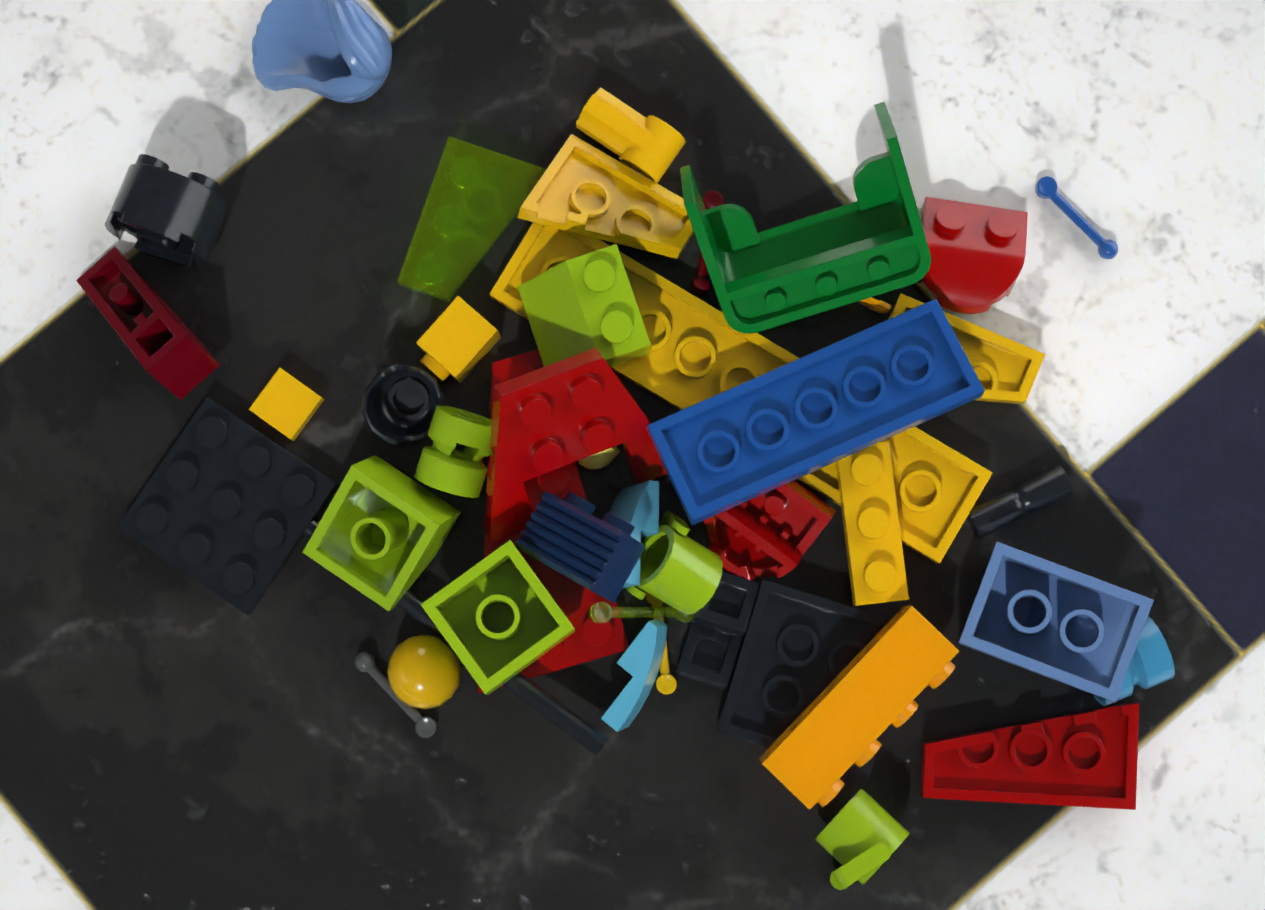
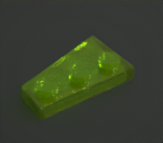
[397,136,546,302]

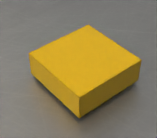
[249,368,325,441]

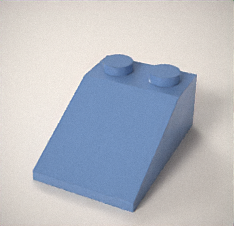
[959,542,1154,703]

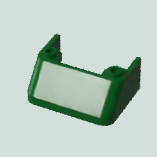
[680,102,931,333]

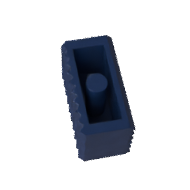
[515,491,646,603]

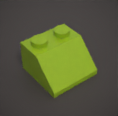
[518,244,651,367]
[302,455,461,611]

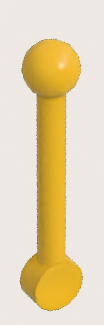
[646,593,677,695]

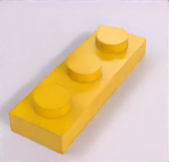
[836,441,909,606]

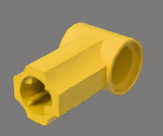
[576,87,686,183]

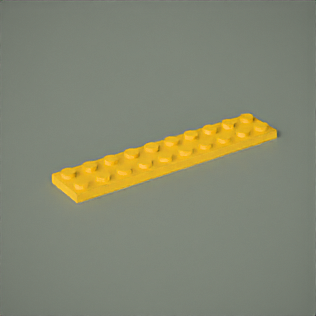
[489,222,992,563]

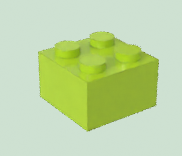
[421,540,575,695]

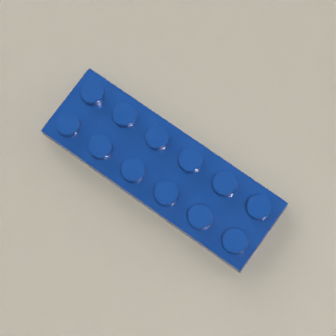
[647,299,985,525]

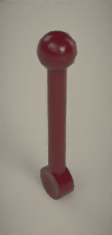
[690,190,723,296]

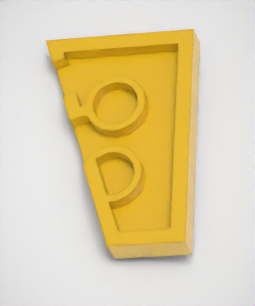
[517,134,694,259]
[888,293,1045,404]

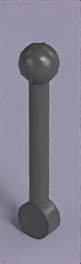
[355,651,437,738]

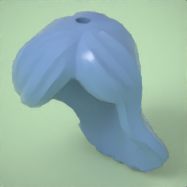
[252,0,392,103]

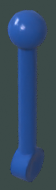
[1035,176,1118,259]

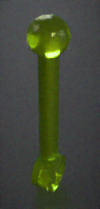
[589,601,695,623]

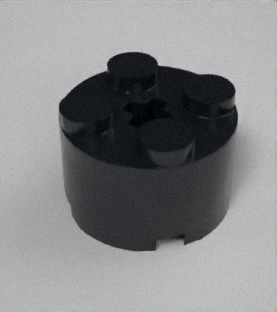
[105,154,229,268]

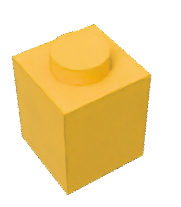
[416,296,501,383]

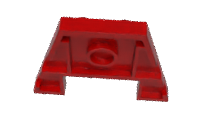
[484,347,667,542]

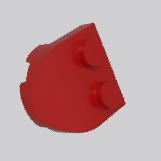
[918,197,1028,314]
[704,480,836,581]

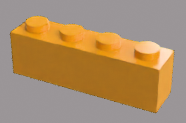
[758,606,959,810]

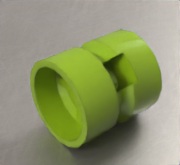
[414,405,493,498]

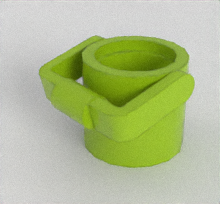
[626,511,723,615]
[815,789,910,890]

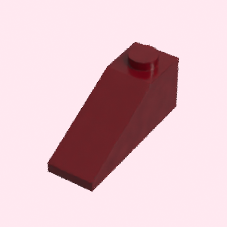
[76,246,220,400]

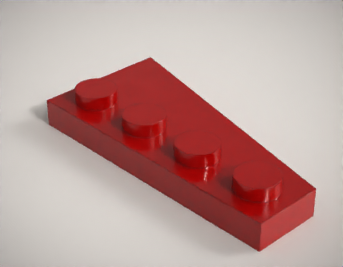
[920,702,1139,810]

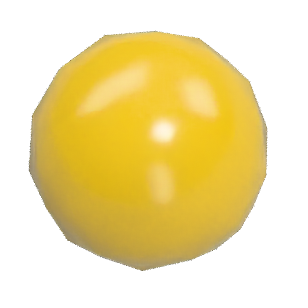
[387,634,462,709]

